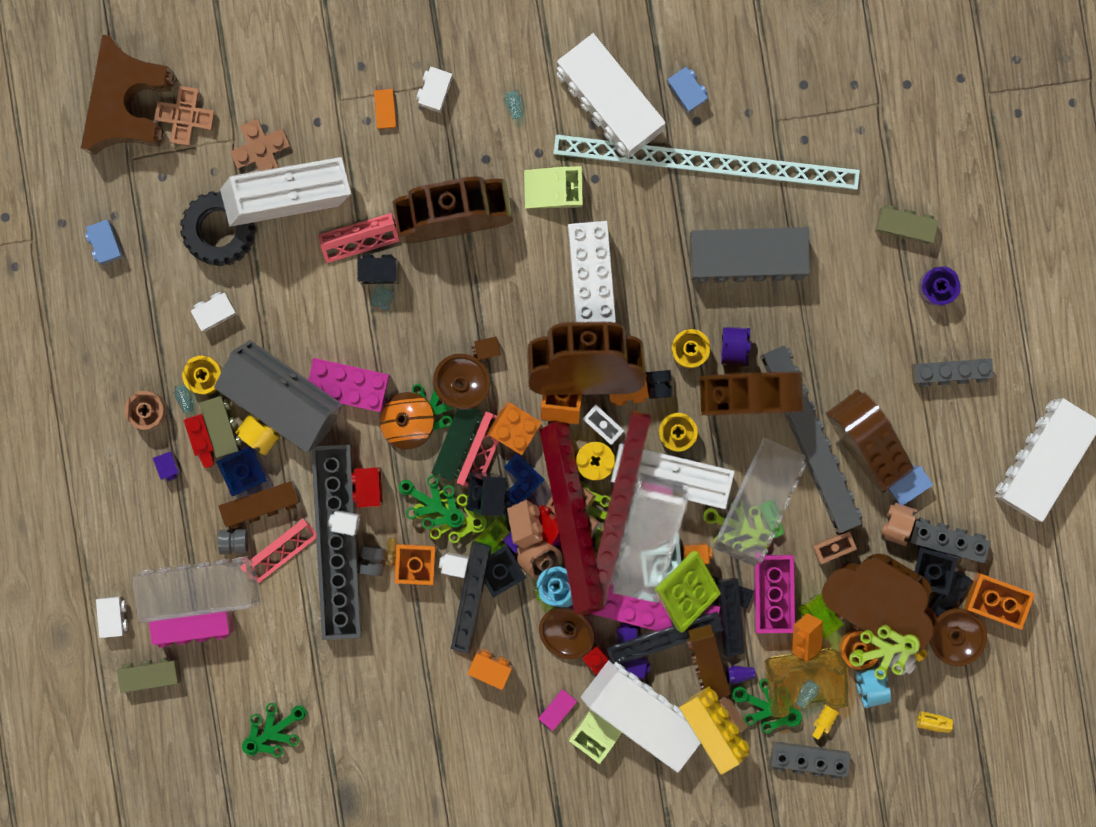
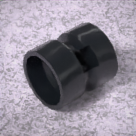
[646,370,674,399]

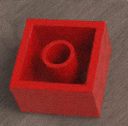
[351,467,383,508]

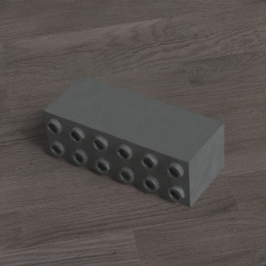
[689,227,810,283]
[214,340,343,453]

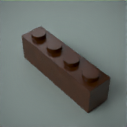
[218,481,300,529]
[687,624,730,698]

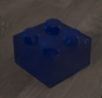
[216,446,270,497]

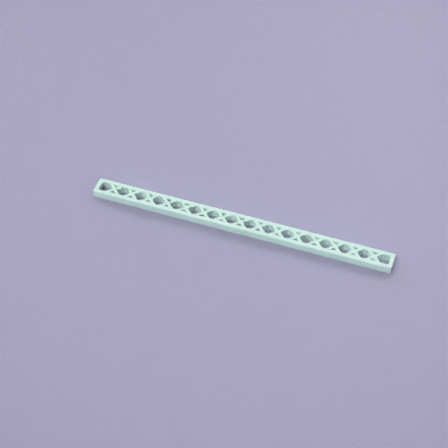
[554,135,860,190]

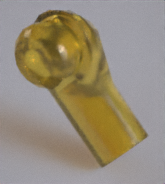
[383,538,397,567]

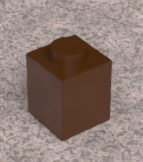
[471,336,501,361]

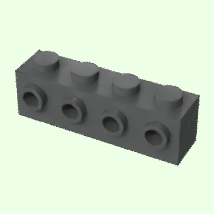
[912,358,994,387]
[907,517,991,563]
[769,741,851,779]

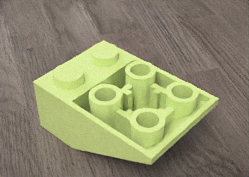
[524,166,583,209]
[569,709,622,764]

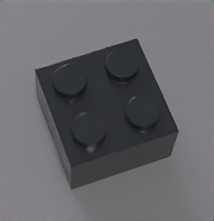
[357,254,399,284]
[466,471,508,516]
[485,544,527,598]
[914,547,962,596]

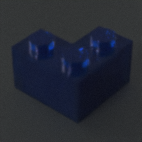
[504,453,545,505]

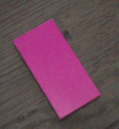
[538,689,577,731]

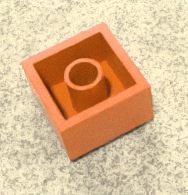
[540,395,582,424]
[486,401,542,455]
[395,544,436,585]
[467,648,512,690]

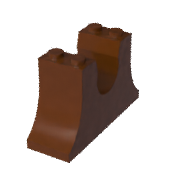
[81,34,176,155]

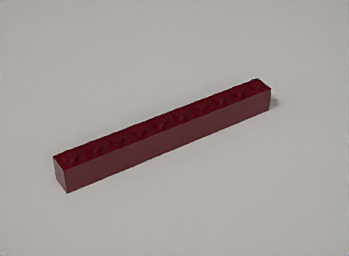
[595,410,651,606]
[539,422,605,615]

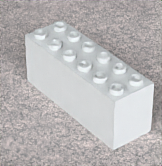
[556,33,666,159]
[220,157,351,226]
[568,221,616,323]
[995,398,1096,522]
[610,444,734,509]
[580,660,701,773]

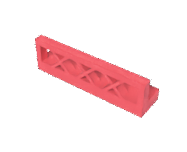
[318,213,400,263]
[456,412,499,487]
[243,518,316,583]

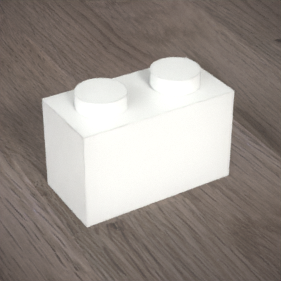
[416,66,453,113]
[191,292,238,332]
[583,405,624,445]
[329,511,361,535]
[439,552,469,578]
[96,596,128,638]

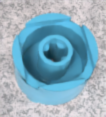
[537,566,573,607]
[855,666,891,708]

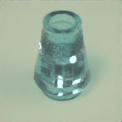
[503,90,523,120]
[173,384,193,413]
[795,679,821,709]

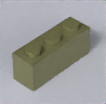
[875,205,939,244]
[199,396,242,458]
[117,657,181,693]

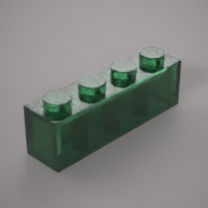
[431,408,484,482]

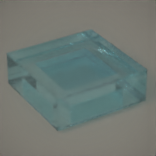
[370,286,394,311]

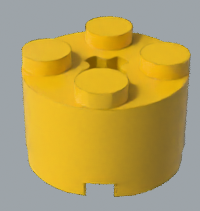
[670,329,710,368]
[182,356,223,395]
[658,413,698,451]
[235,414,280,455]
[576,442,615,480]

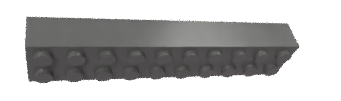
[760,345,863,533]
[311,444,362,640]

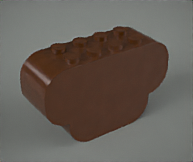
[392,176,513,244]
[527,322,646,395]
[699,372,804,416]
[826,389,914,493]
[822,553,937,655]

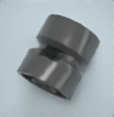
[218,529,248,555]
[358,546,386,576]

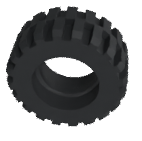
[180,191,257,266]

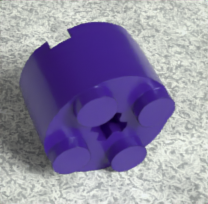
[918,267,961,306]
[721,327,751,366]

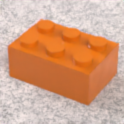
[963,572,1035,630]

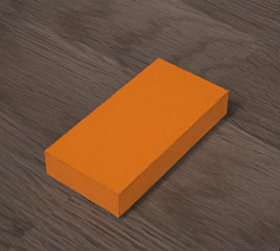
[374,89,396,129]

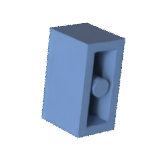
[666,67,708,114]
[85,219,124,265]
[888,465,933,505]

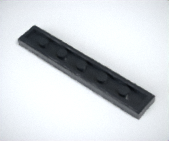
[451,540,492,654]
[607,611,723,664]

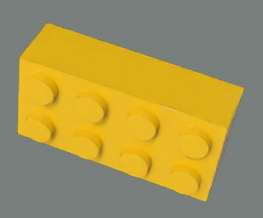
[679,686,751,774]

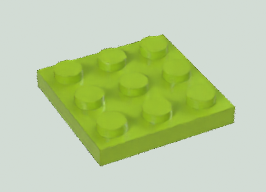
[654,551,721,633]

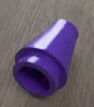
[726,665,755,685]

